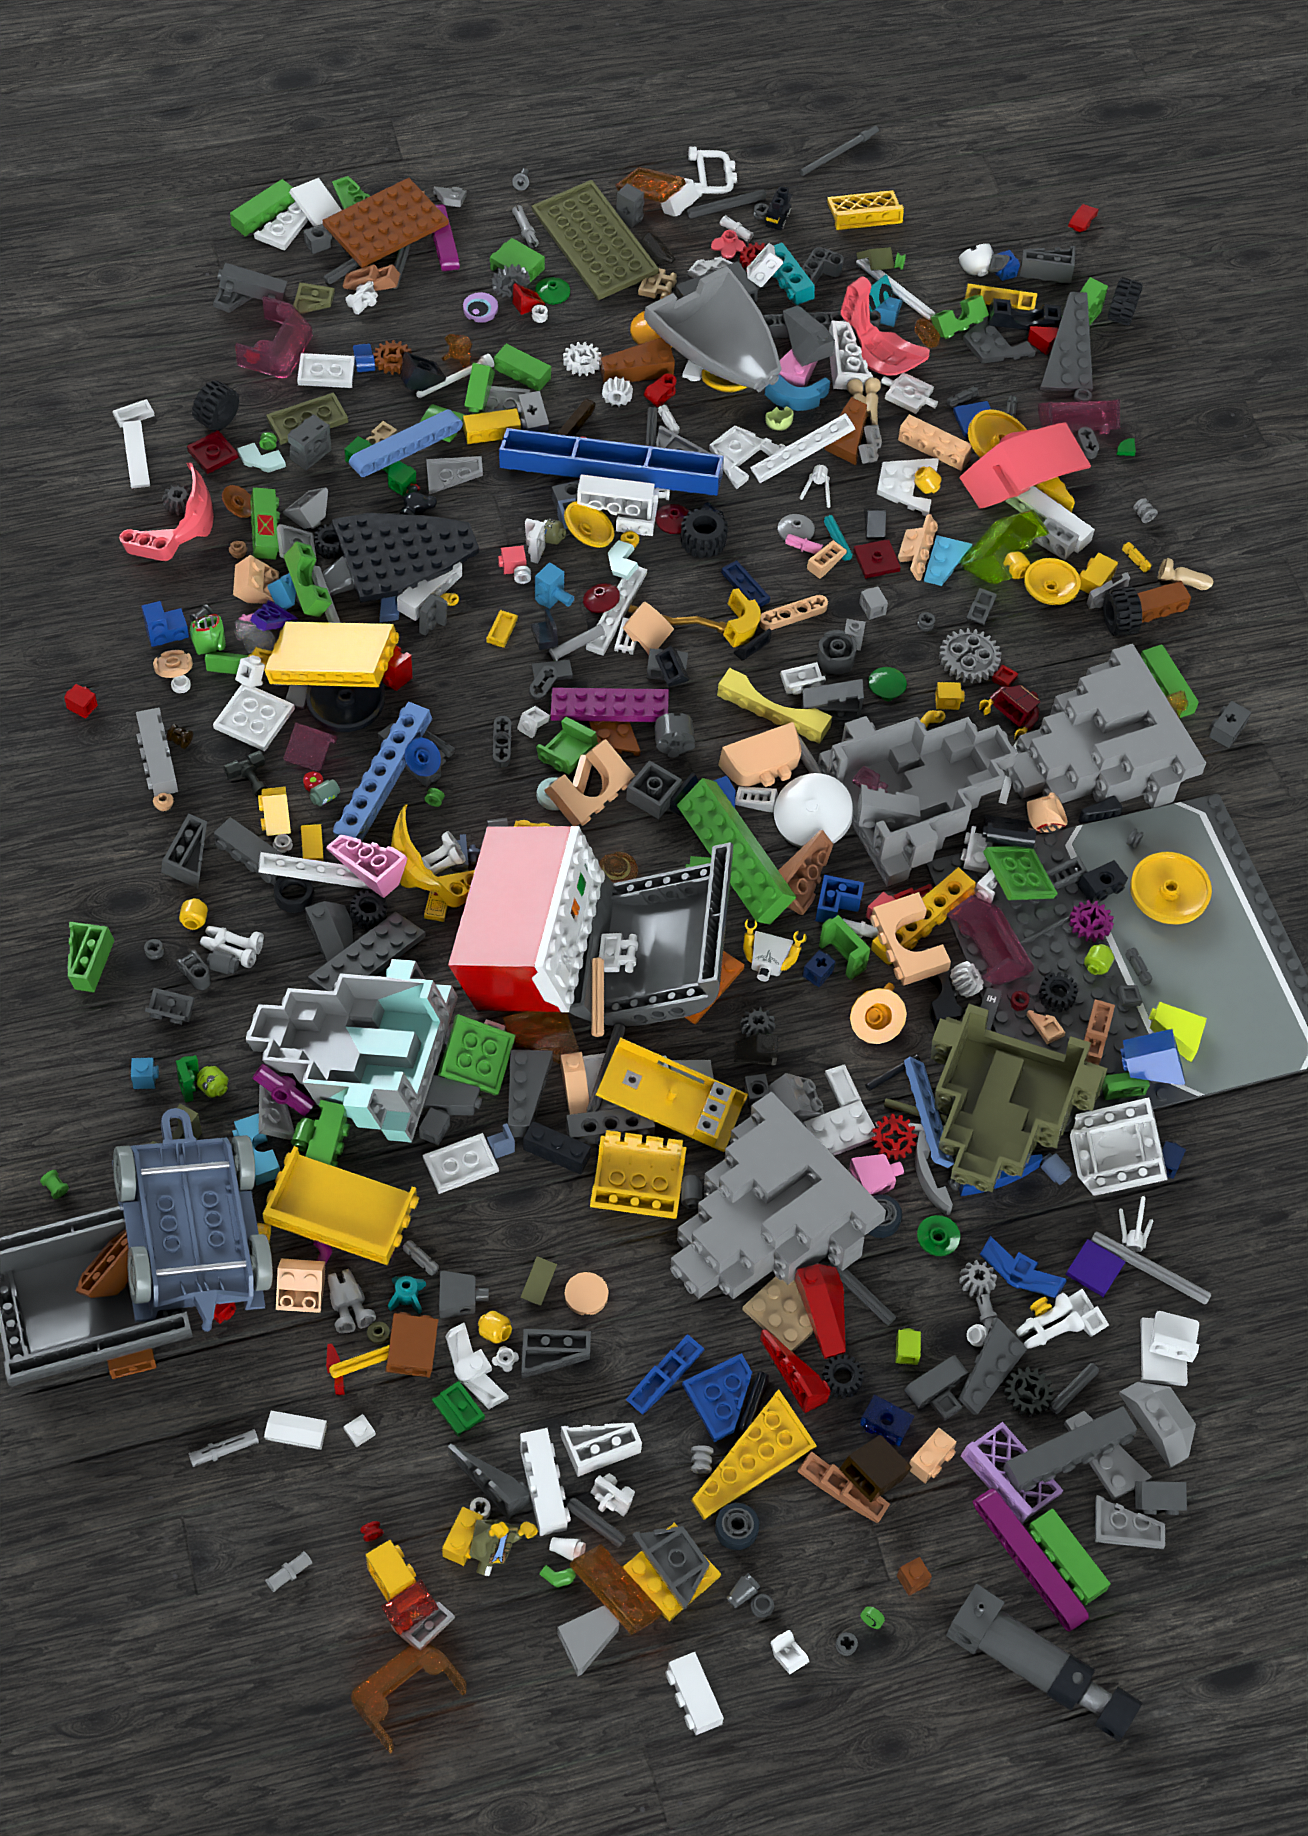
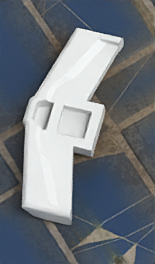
[445,1323,508,1409]

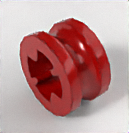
[360,1521,384,1542]

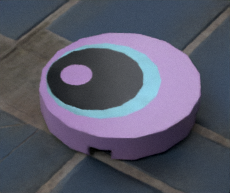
[463,292,498,323]

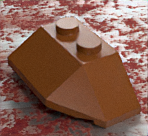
[75,1230,129,1298]

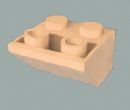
[233,555,279,603]
[276,1259,325,1313]

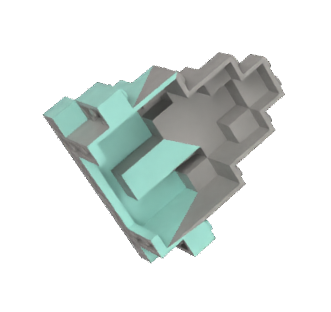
[246,959,458,1142]

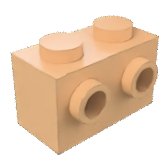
[909,1428,956,1483]

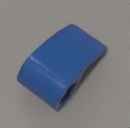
[353,344,375,373]

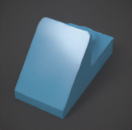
[267,573,296,610]

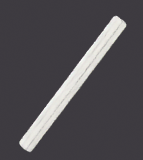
[856,259,935,320]

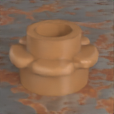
[229,541,247,558]

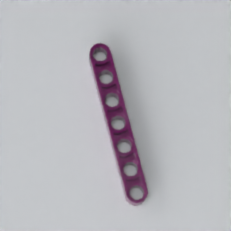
[973,1488,1089,1632]

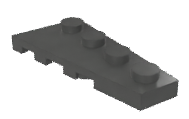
[959,1318,1027,1415]

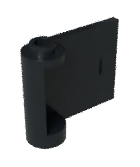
[982,815,1036,849]

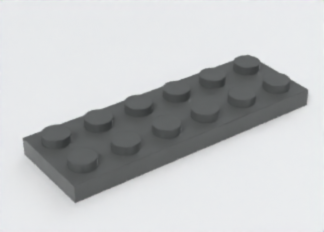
[308,911,425,991]

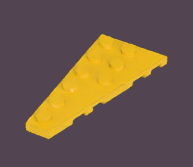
[691,1389,817,1520]

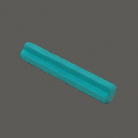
[824,515,853,561]

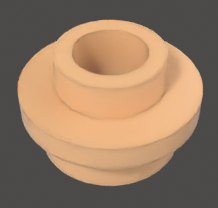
[153,793,174,811]

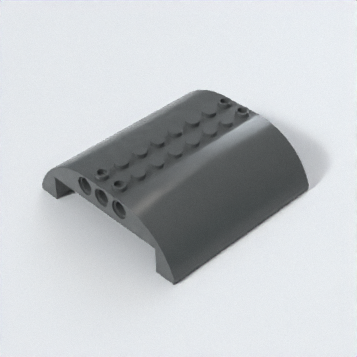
[569,842,734,1026]
[0,1206,193,1387]

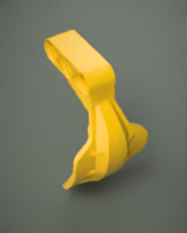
[391,805,475,907]

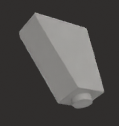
[557,1603,621,1676]

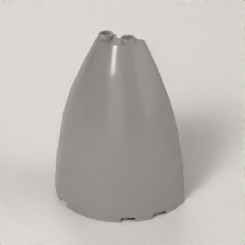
[644,265,782,392]

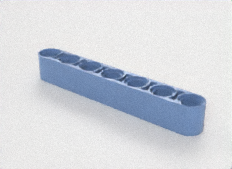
[349,409,463,477]

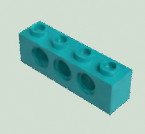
[772,243,815,305]

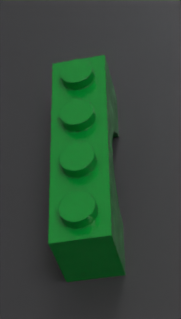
[344,436,416,496]

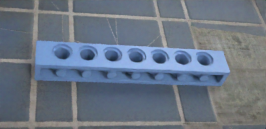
[333,701,432,841]

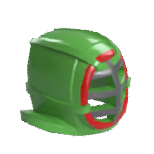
[190,614,226,655]

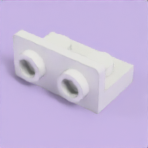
[747,243,783,287]
[525,519,545,563]
[961,826,993,874]

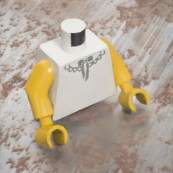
[743,919,807,982]

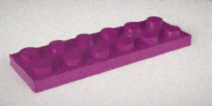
[551,688,669,722]

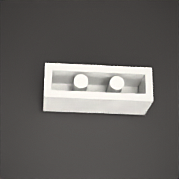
[666,1652,723,1735]

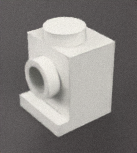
[235,655,265,688]

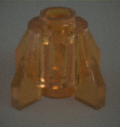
[442,334,472,368]

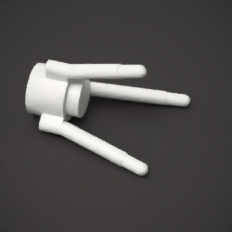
[800,465,831,508]
[1119,1196,1153,1252]

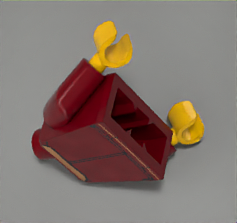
[979,685,1040,740]

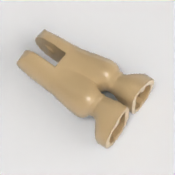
[847,378,881,425]
[1158,558,1213,590]

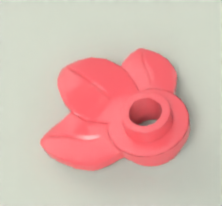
[711,230,746,259]

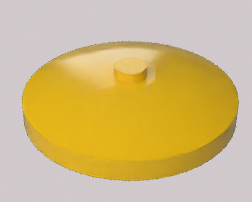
[968,410,1027,458]
[1130,852,1212,924]

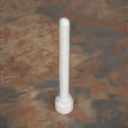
[416,354,494,398]

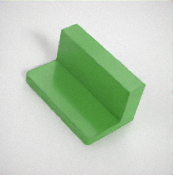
[205,652,248,674]
[1102,1072,1150,1100]

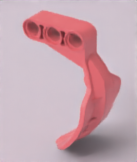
[841,276,930,375]
[119,463,214,561]

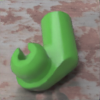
[539,1565,576,1587]

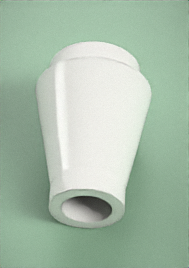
[550,1537,586,1562]

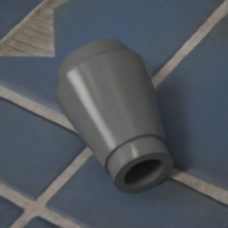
[726,1573,760,1609]

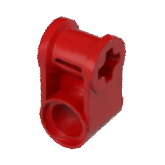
[644,374,677,407]

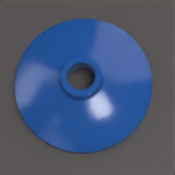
[405,738,441,777]

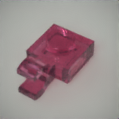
[852,766,888,793]

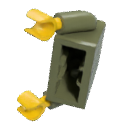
[470,1520,538,1576]

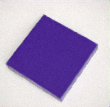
[1066,1239,1126,1298]

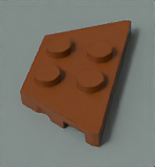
[587,721,640,756]

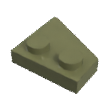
[292,282,335,315]

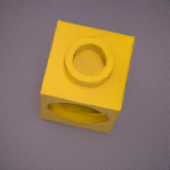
[935,682,965,710]

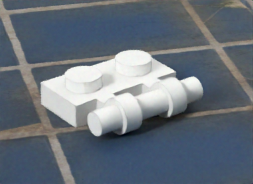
[599,933,638,973]

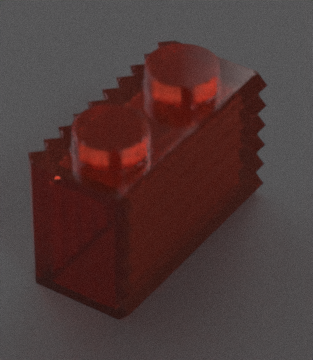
[381,1579,439,1635]

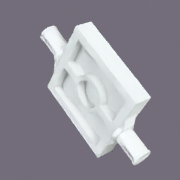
[881,373,938,414]

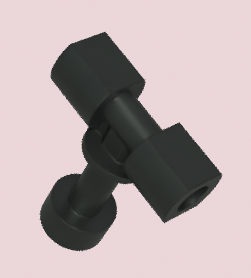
[224,750,268,798]

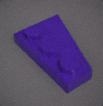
[250,600,298,631]

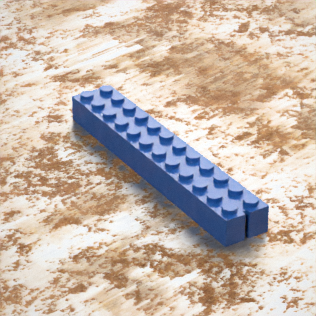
[499,428,724,496]

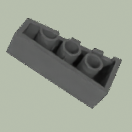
[508,1050,553,1137]

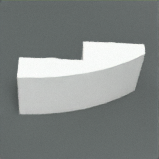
[682,360,703,381]

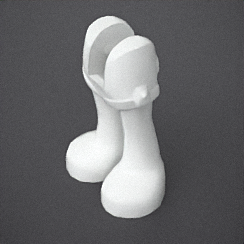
[421,831,466,875]
[200,926,264,968]
[1016,1293,1085,1349]

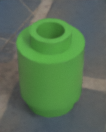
[291,1118,316,1152]

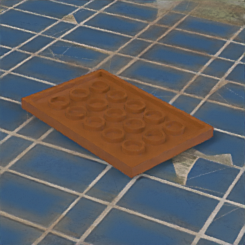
[322,178,449,268]

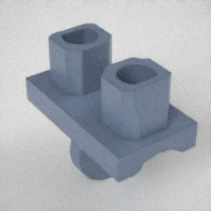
[451,834,480,872]

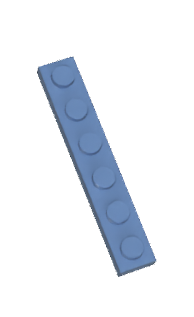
[904,1057,954,1168]

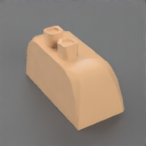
[718,722,802,787]

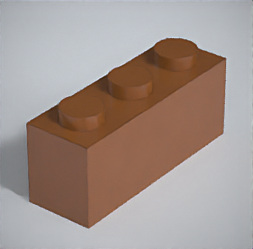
[1137,581,1191,622]

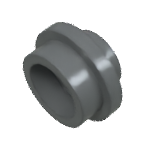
[751,1594,774,1618]

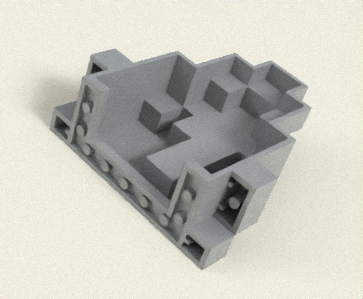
[1004,644,1206,808]
[818,716,1017,887]
[670,1091,886,1299]

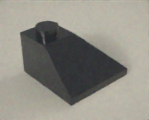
[401,351,446,391]

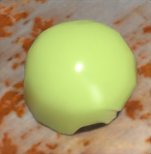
[765,406,794,431]

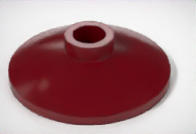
[655,504,690,534]
[583,584,620,613]

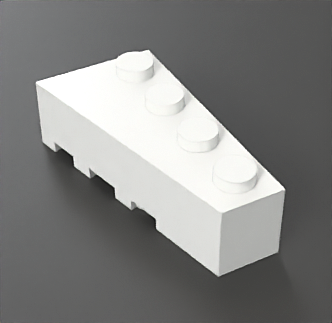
[577,475,655,521]
[520,1428,571,1536]

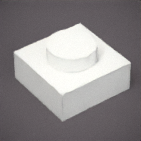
[344,1414,376,1447]

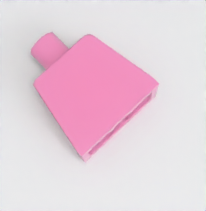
[849,1154,904,1196]

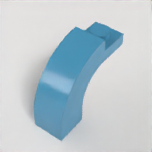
[765,375,830,411]

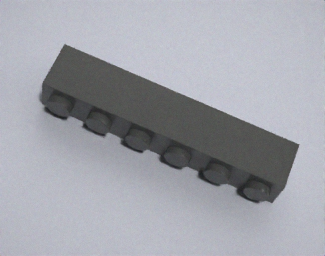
[1003,1406,1137,1492]

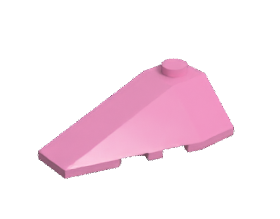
[326,835,407,898]

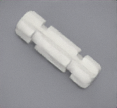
[658,405,680,434]

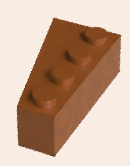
[600,338,675,384]

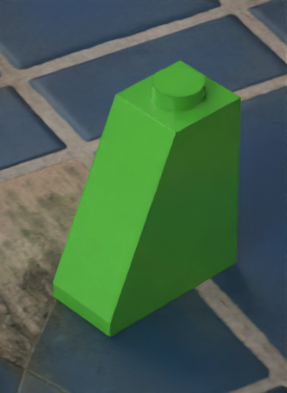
[464,363,495,414]

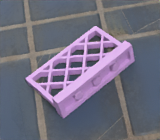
[961,1422,1063,1525]

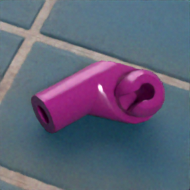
[313,1240,332,1265]

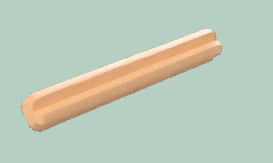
[591,957,604,1037]

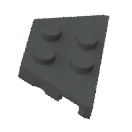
[632,1526,710,1610]

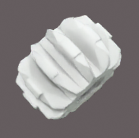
[602,376,633,407]
[950,961,984,998]

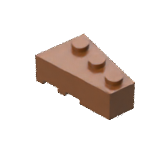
[825,397,868,465]

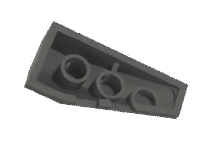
[783,305,835,366]
[305,901,353,963]
[448,1444,530,1520]

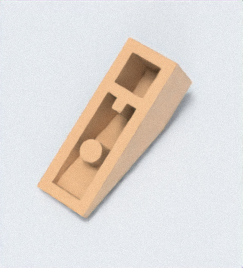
[560,1052,590,1115]

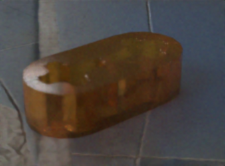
[915,318,940,348]

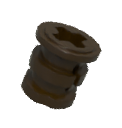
[166,724,193,749]

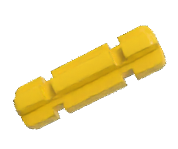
[1122,542,1152,572]

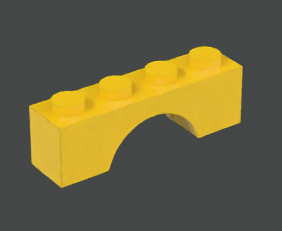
[964,283,1037,311]

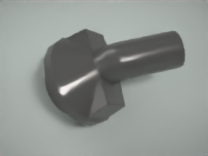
[512,168,529,191]

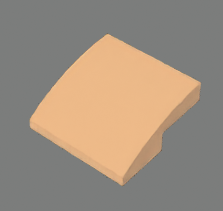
[622,602,674,655]

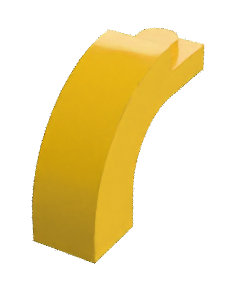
[723,588,761,647]

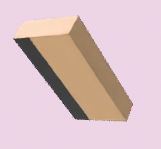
[572,755,595,796]

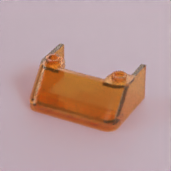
[351,1643,467,1753]

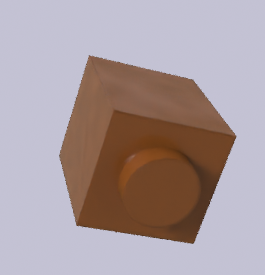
[897,1557,932,1596]

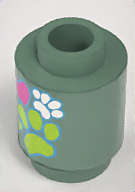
[309,779,340,806]

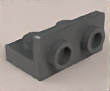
[419,594,448,636]

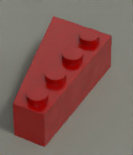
[382,645,413,691]

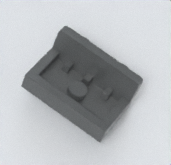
[145,988,195,1025]

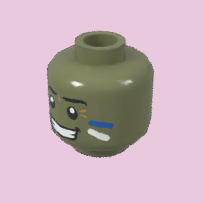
[542,519,566,545]

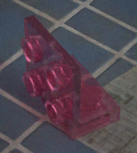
[284,723,338,772]

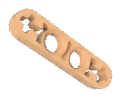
[759,595,828,630]

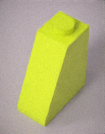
[1148,1002,1207,1062]

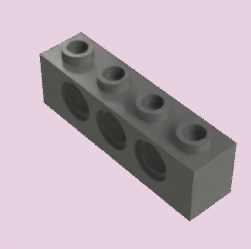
[566,1108,655,1145]

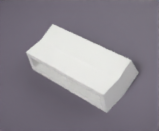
[264,1411,327,1450]

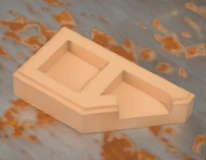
[1026,1010,1066,1044]

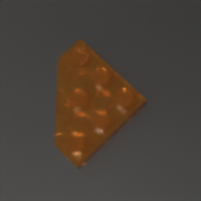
[503,1011,580,1065]

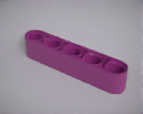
[432,204,460,272]

